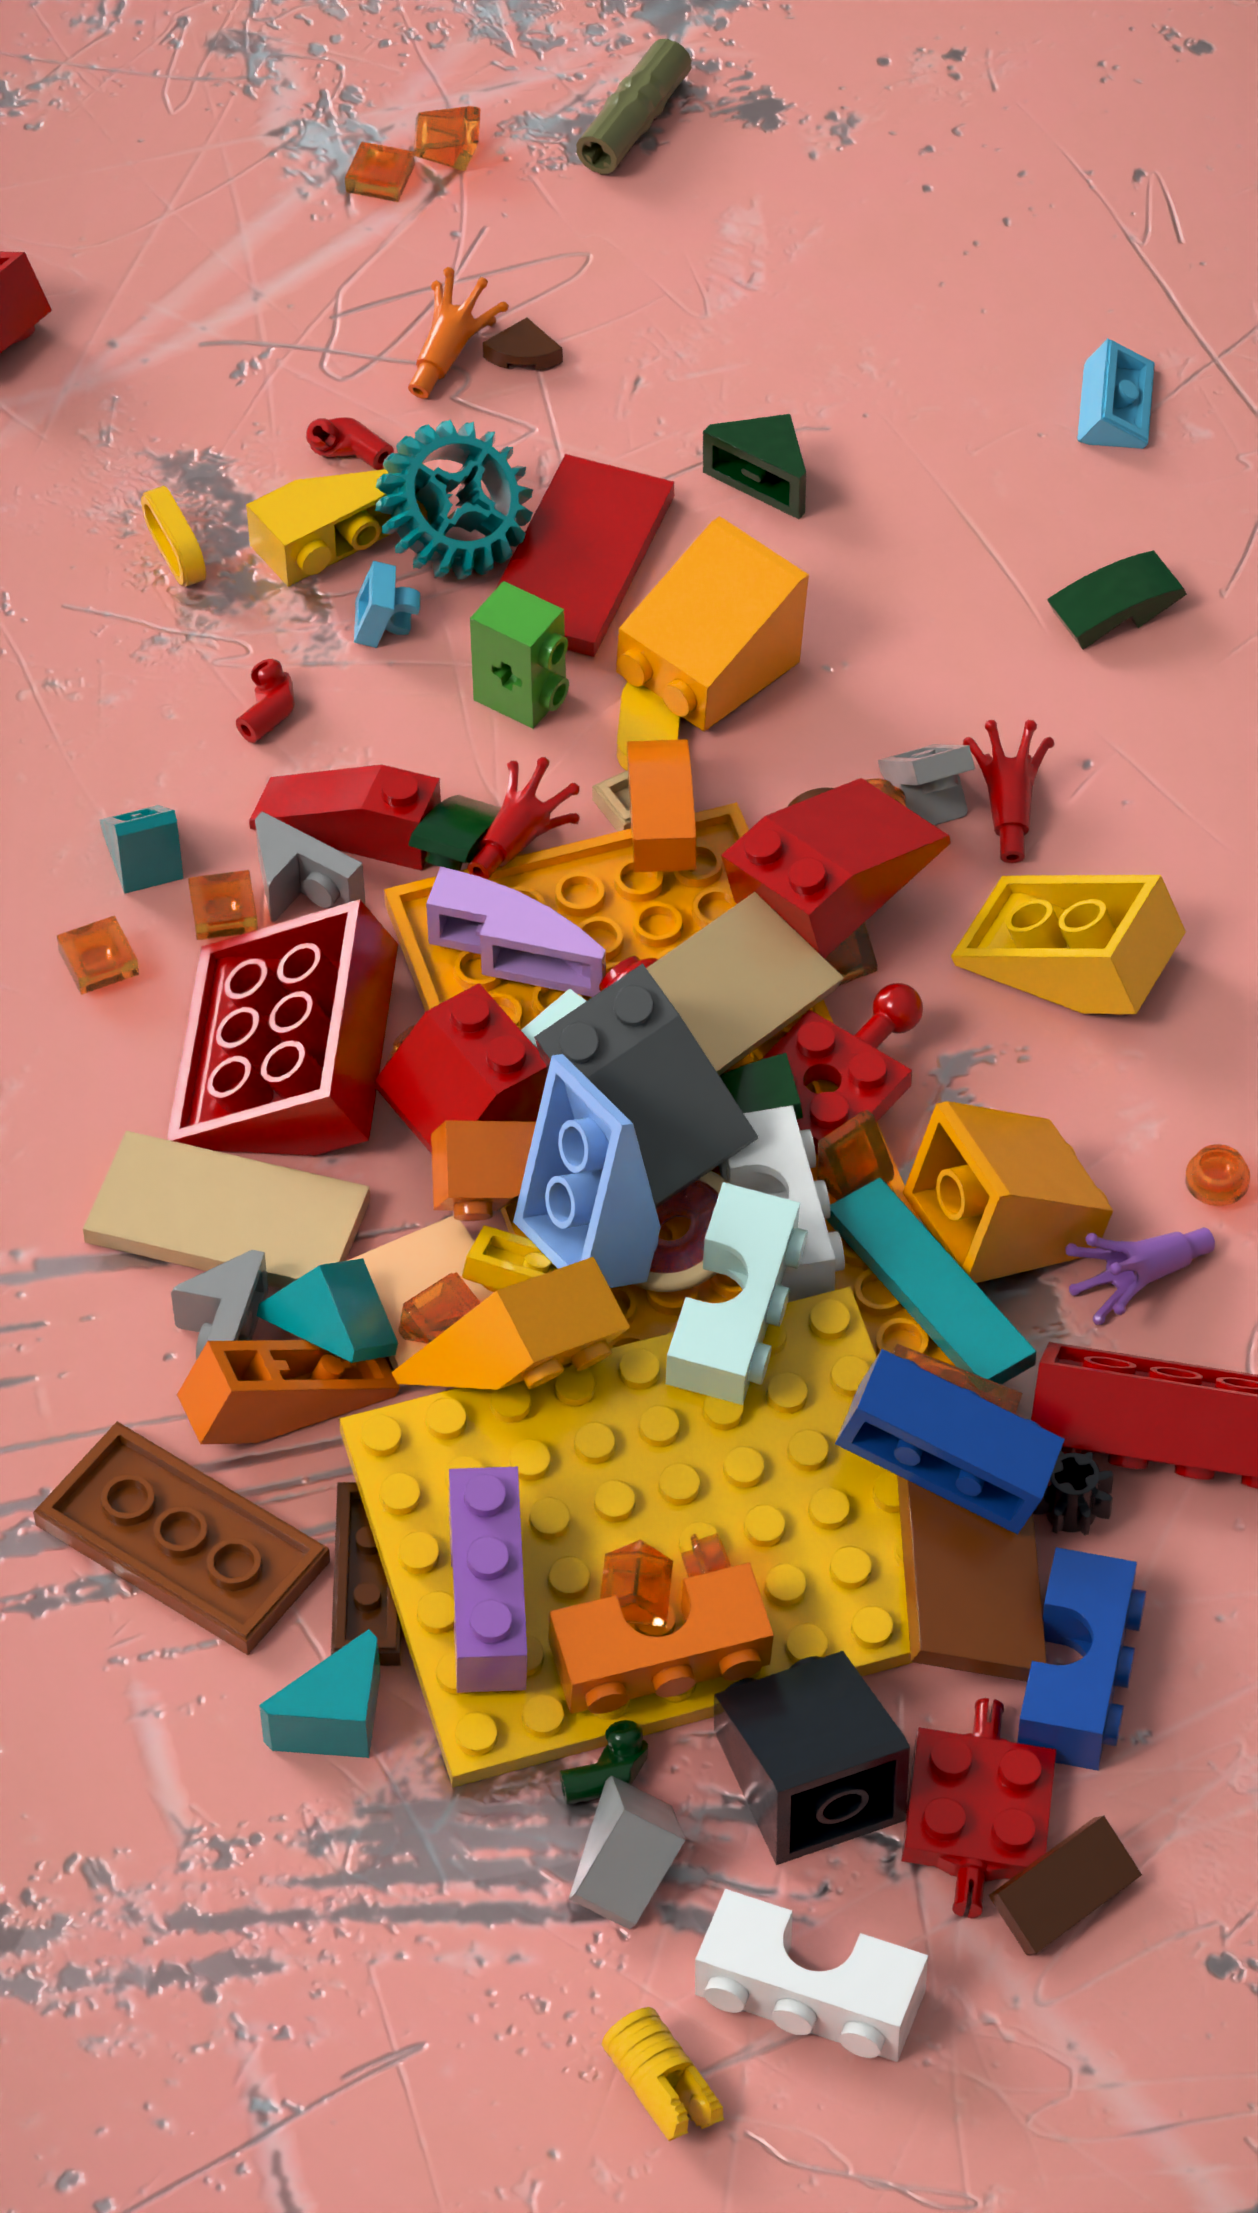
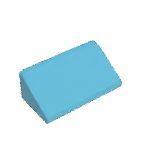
[1077,338,1155,449]

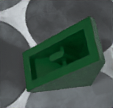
[703,414,806,519]

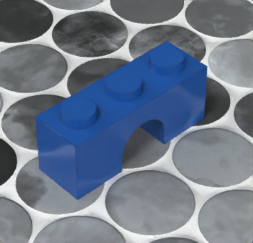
[1017,1547,1146,1771]

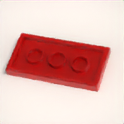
[495,454,675,657]

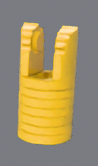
[601,2007,725,2141]

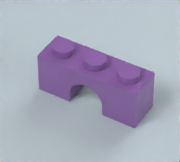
[449,1466,527,1693]

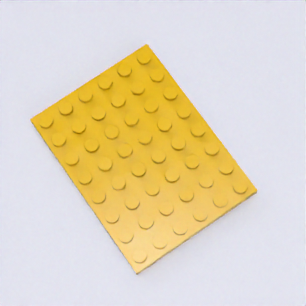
[339,1286,913,1788]

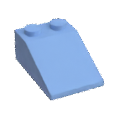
[513,1054,661,1288]

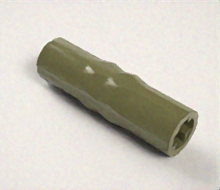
[576,39,692,174]

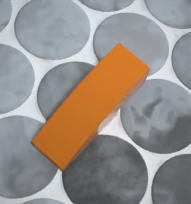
[627,739,696,872]

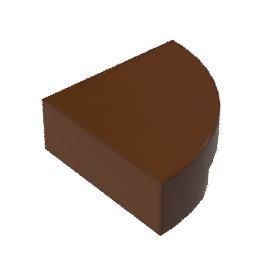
[483,317,563,370]

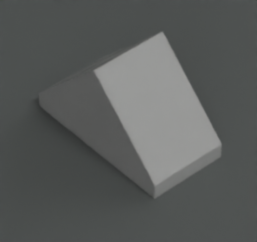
[569,1776,685,1930]

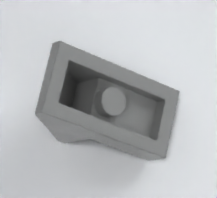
[878,744,975,825]
[255,812,365,922]
[171,1250,269,1360]

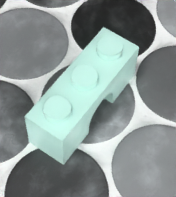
[665,1182,808,1405]

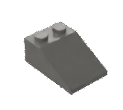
[534,963,758,1208]

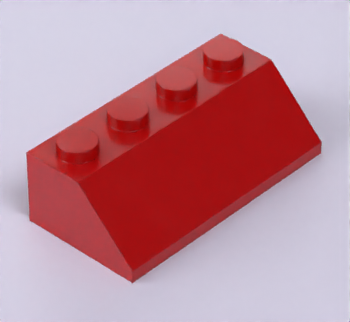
[1031,1342,1258,1489]

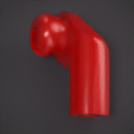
[306,417,394,470]
[236,659,295,743]

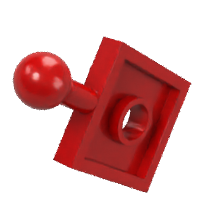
[761,983,923,1166]

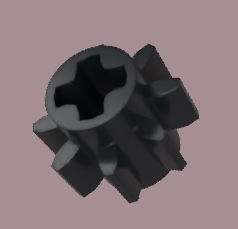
[1033,1451,1113,1535]

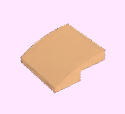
[347,1215,494,1370]

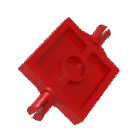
[901,1698,1056,1918]

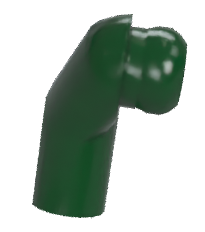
[559,1720,648,1805]

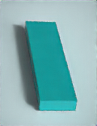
[827,1177,1037,1396]

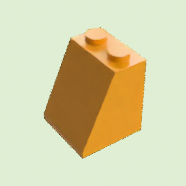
[616,516,809,732]
[903,1101,1113,1283]

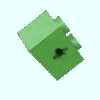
[470,581,569,729]

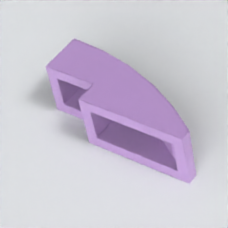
[426,866,606,997]

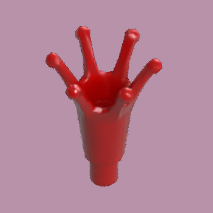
[963,720,1055,863]
[467,757,580,879]

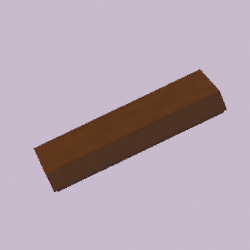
[331,1482,402,1666]

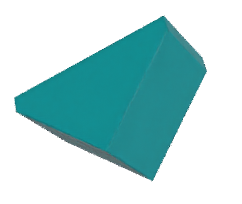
[99,805,184,894]
[256,1258,398,1363]
[259,1629,381,1758]

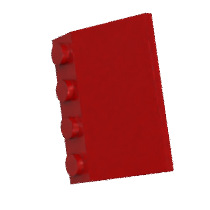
[167,899,398,1156]

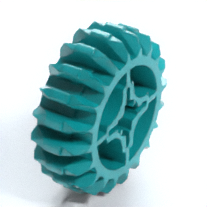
[375,419,533,580]

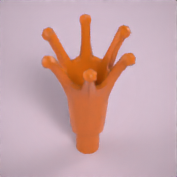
[408,267,509,399]

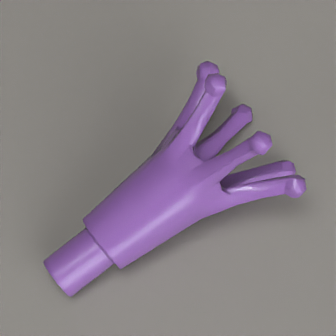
[1065,1227,1215,1325]

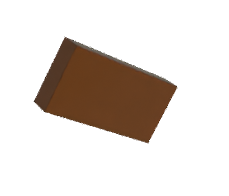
[988,1815,1142,1955]

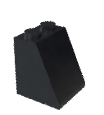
[714,1651,910,1865]

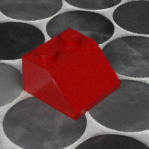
[375,983,549,1154]

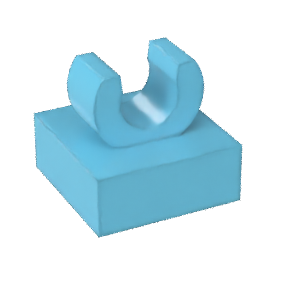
[354,561,420,648]

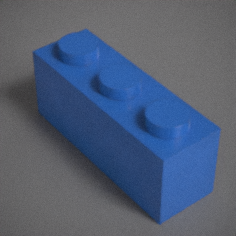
[835,1349,1065,1535]

